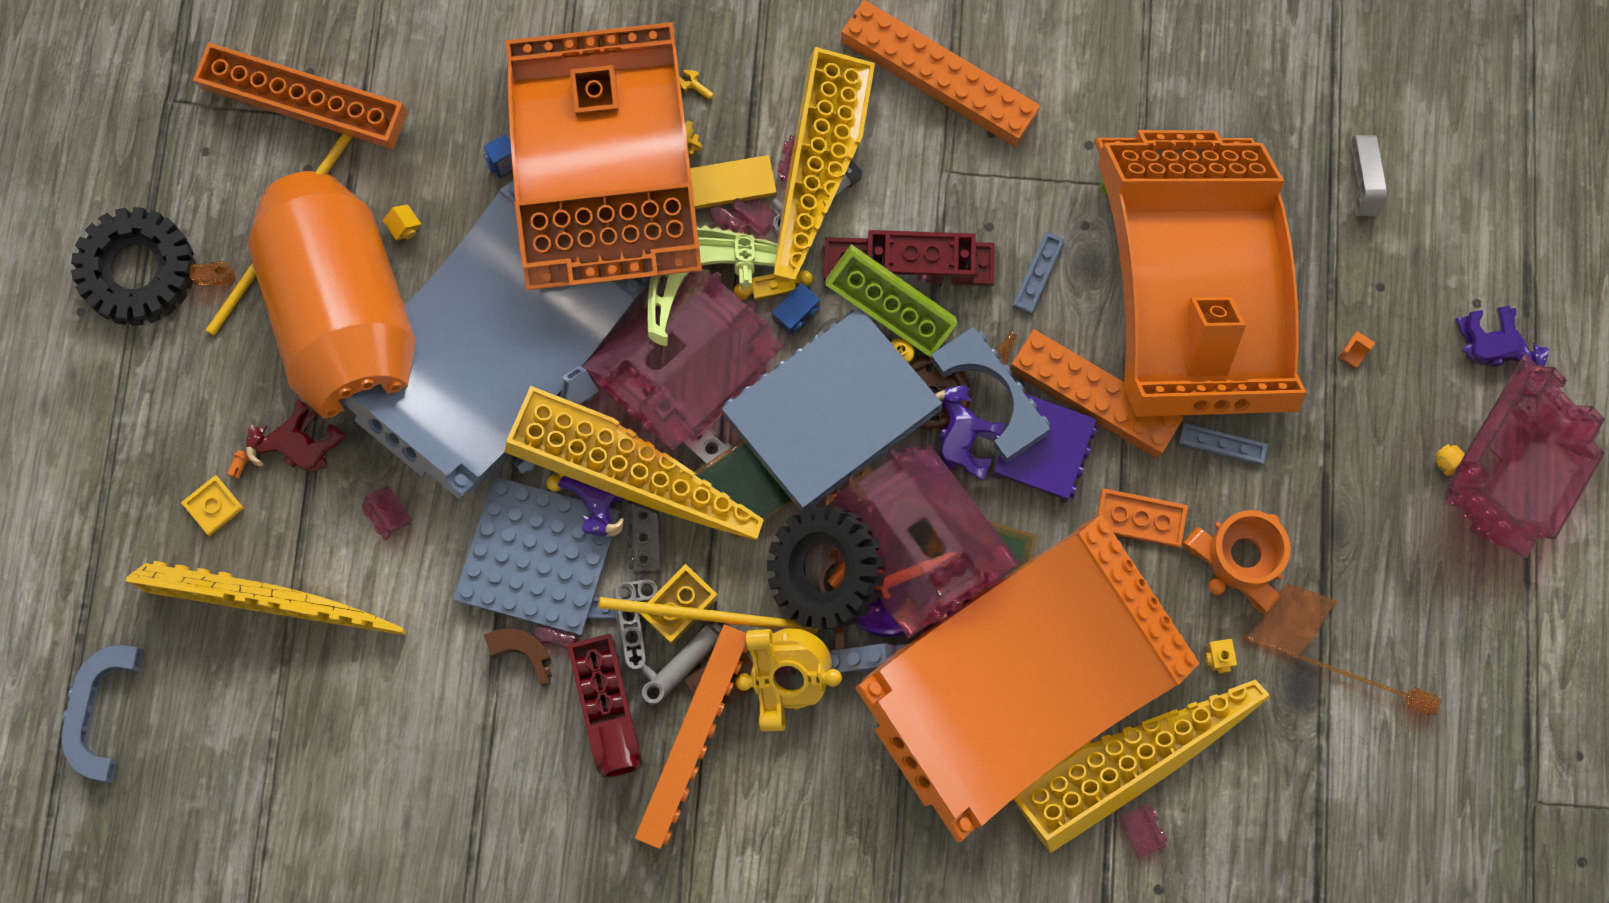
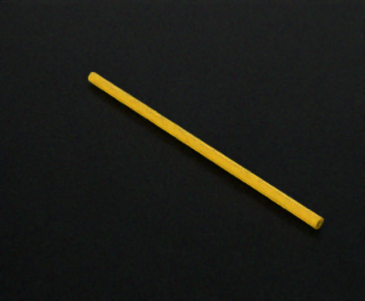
[205,134,353,336]

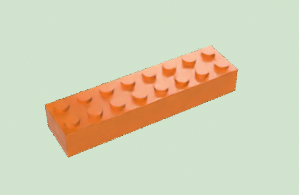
[1010,329,1184,459]

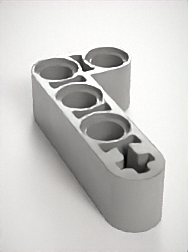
[1351,135,1387,217]
[613,580,657,671]

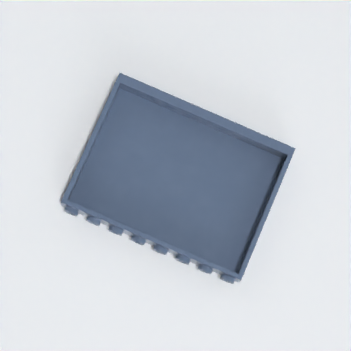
[722,308,942,511]

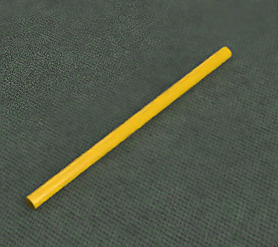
[598,597,818,634]

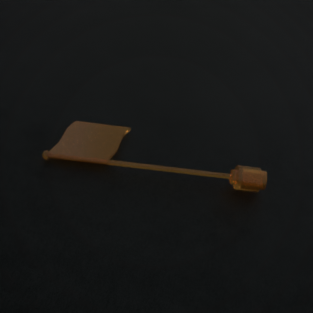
[1243,583,1441,715]

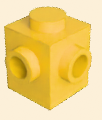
[383,205,422,240]
[1205,639,1237,674]

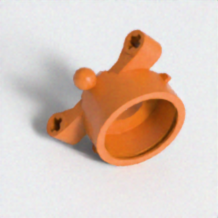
[1182,510,1291,614]

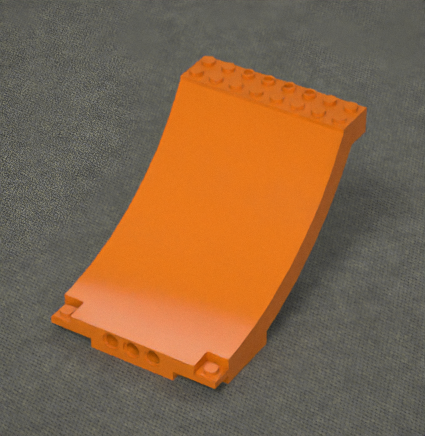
[505,22,702,291]
[1094,130,1307,417]
[855,515,1200,843]

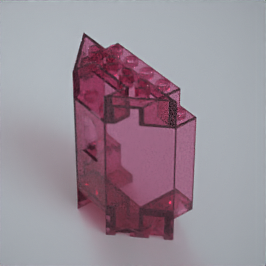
[581,269,784,451]
[1443,353,1605,559]
[832,445,1021,638]

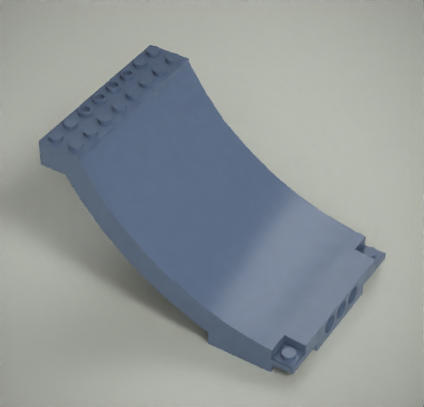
[339,179,651,500]

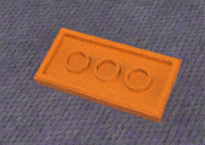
[1096,488,1188,549]

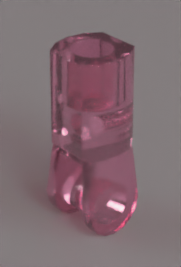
[711,206,749,234]
[535,626,576,649]

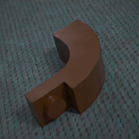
[484,628,552,687]

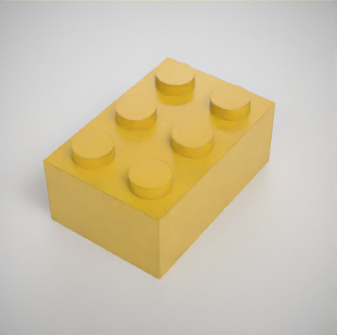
[639,564,718,646]

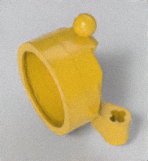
[735,628,842,732]

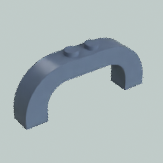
[61,645,144,783]

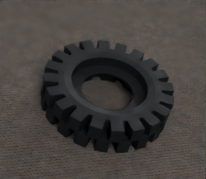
[71,207,196,326]
[767,507,885,629]

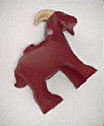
[246,399,346,472]

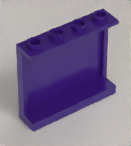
[992,393,1098,503]

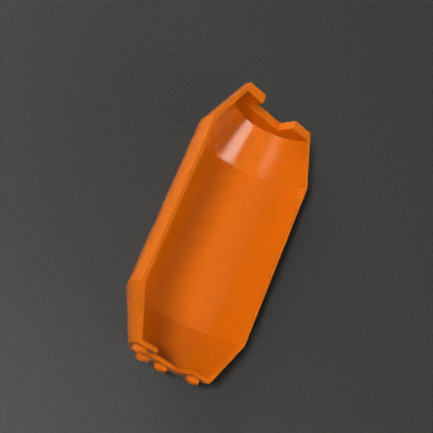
[248,171,416,419]

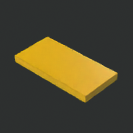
[690,155,777,209]

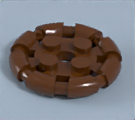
[909,356,971,431]

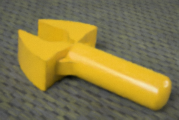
[679,70,714,100]

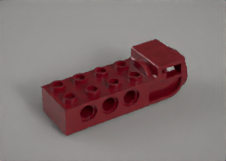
[567,633,643,778]

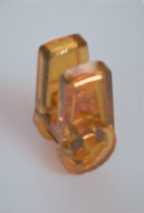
[189,261,236,286]

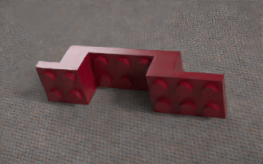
[824,230,995,286]

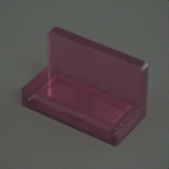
[732,198,777,236]

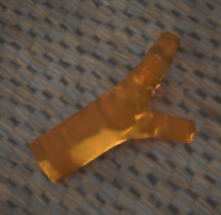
[995,331,1017,362]

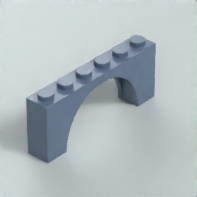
[931,326,1051,464]

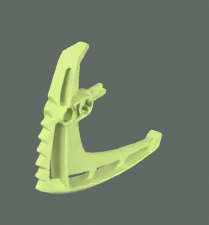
[647,225,798,346]

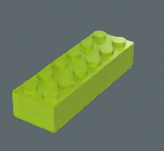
[826,245,957,357]

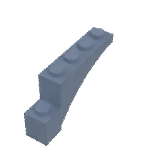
[512,365,599,474]
[829,643,908,674]

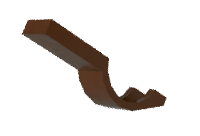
[819,550,845,650]

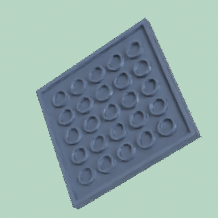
[453,476,620,637]

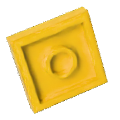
[181,475,244,537]

